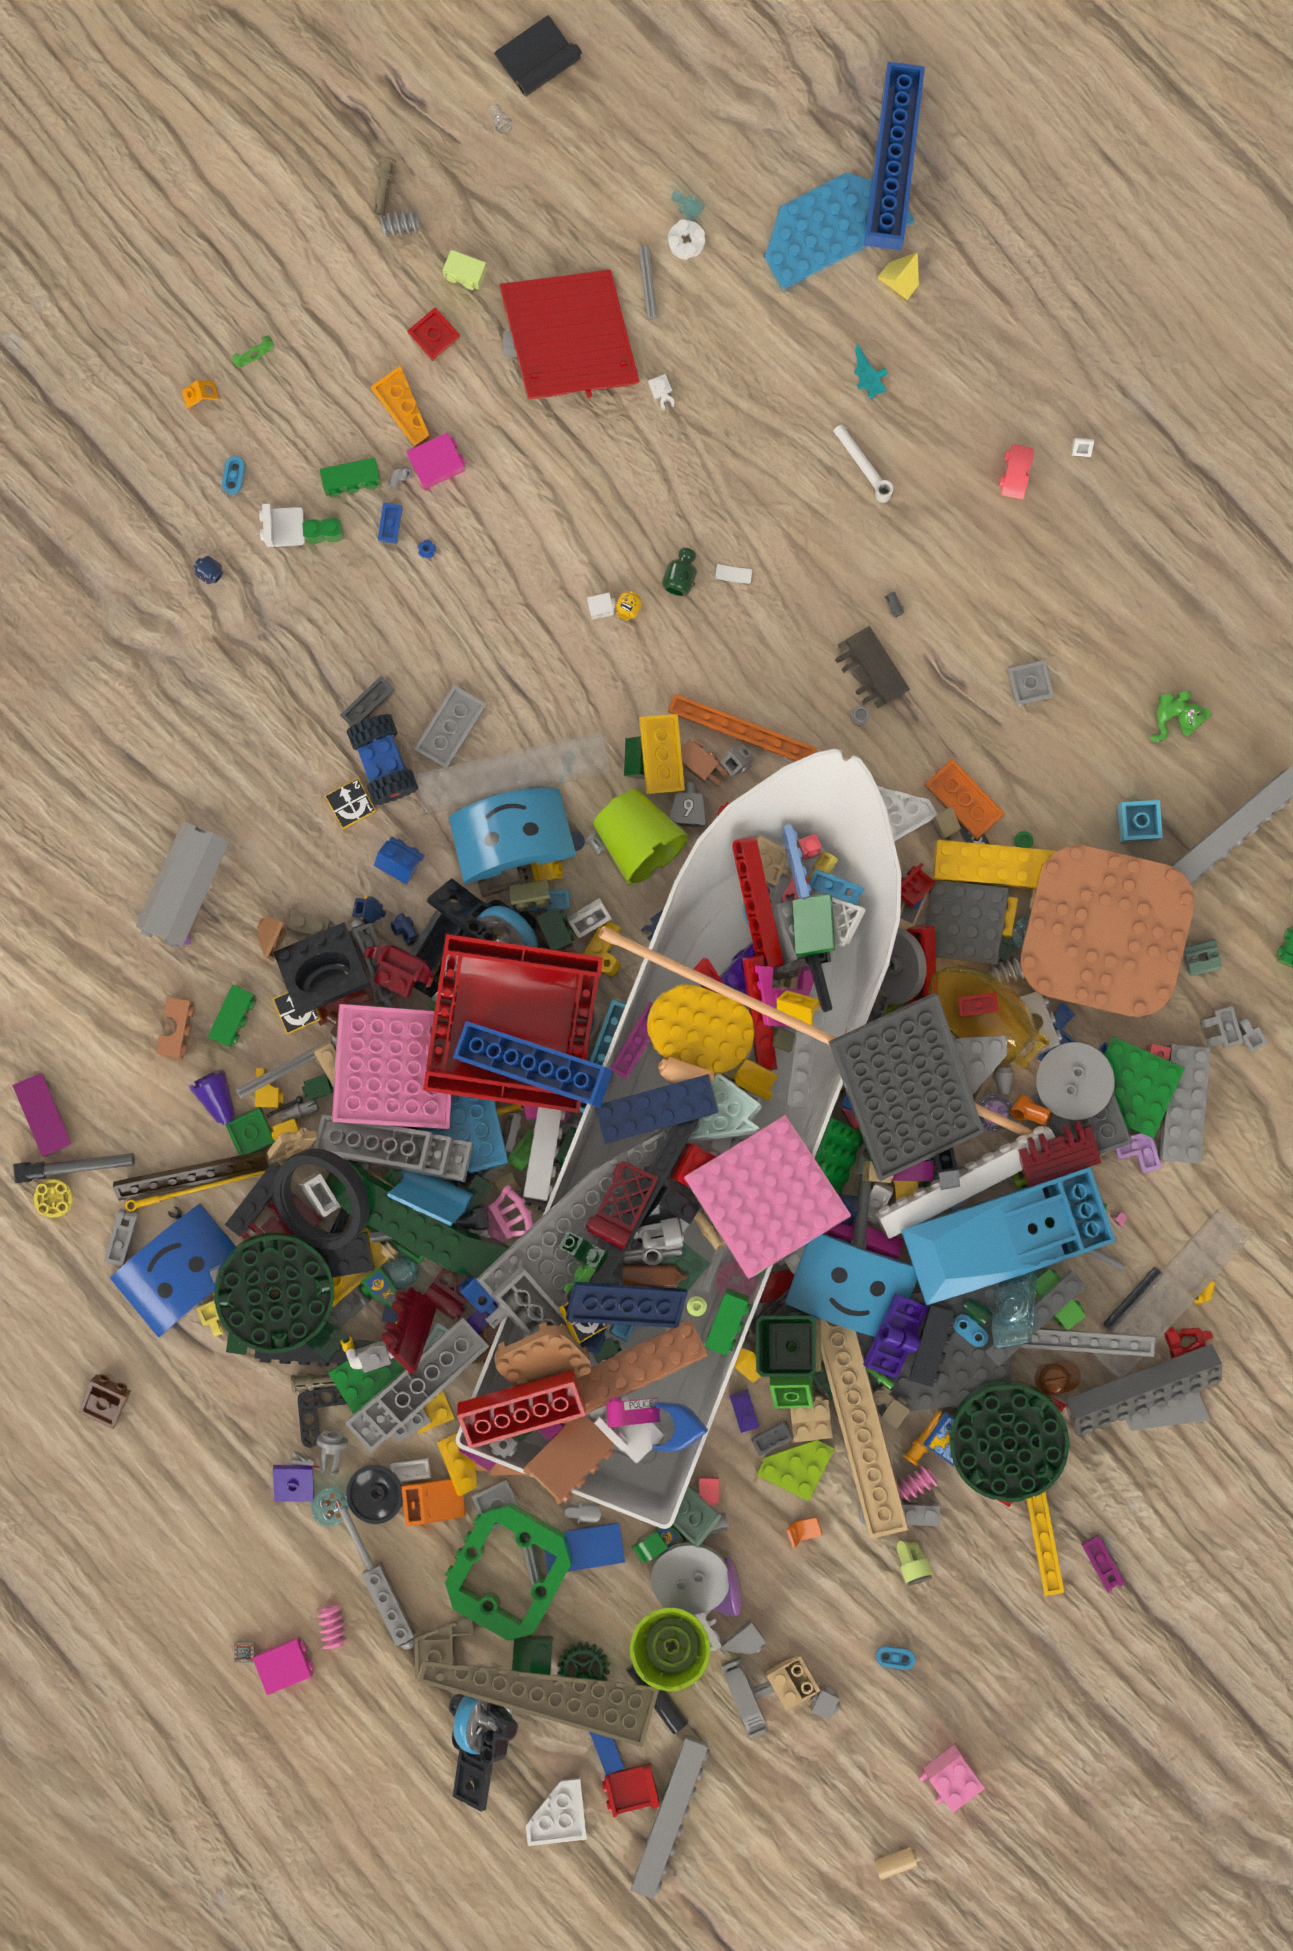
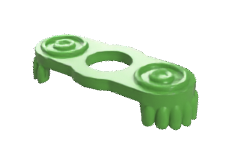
[232,335,274,367]

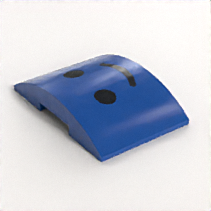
[110,1203,236,1338]

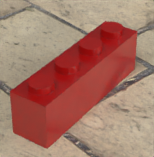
[907,925,937,1004]

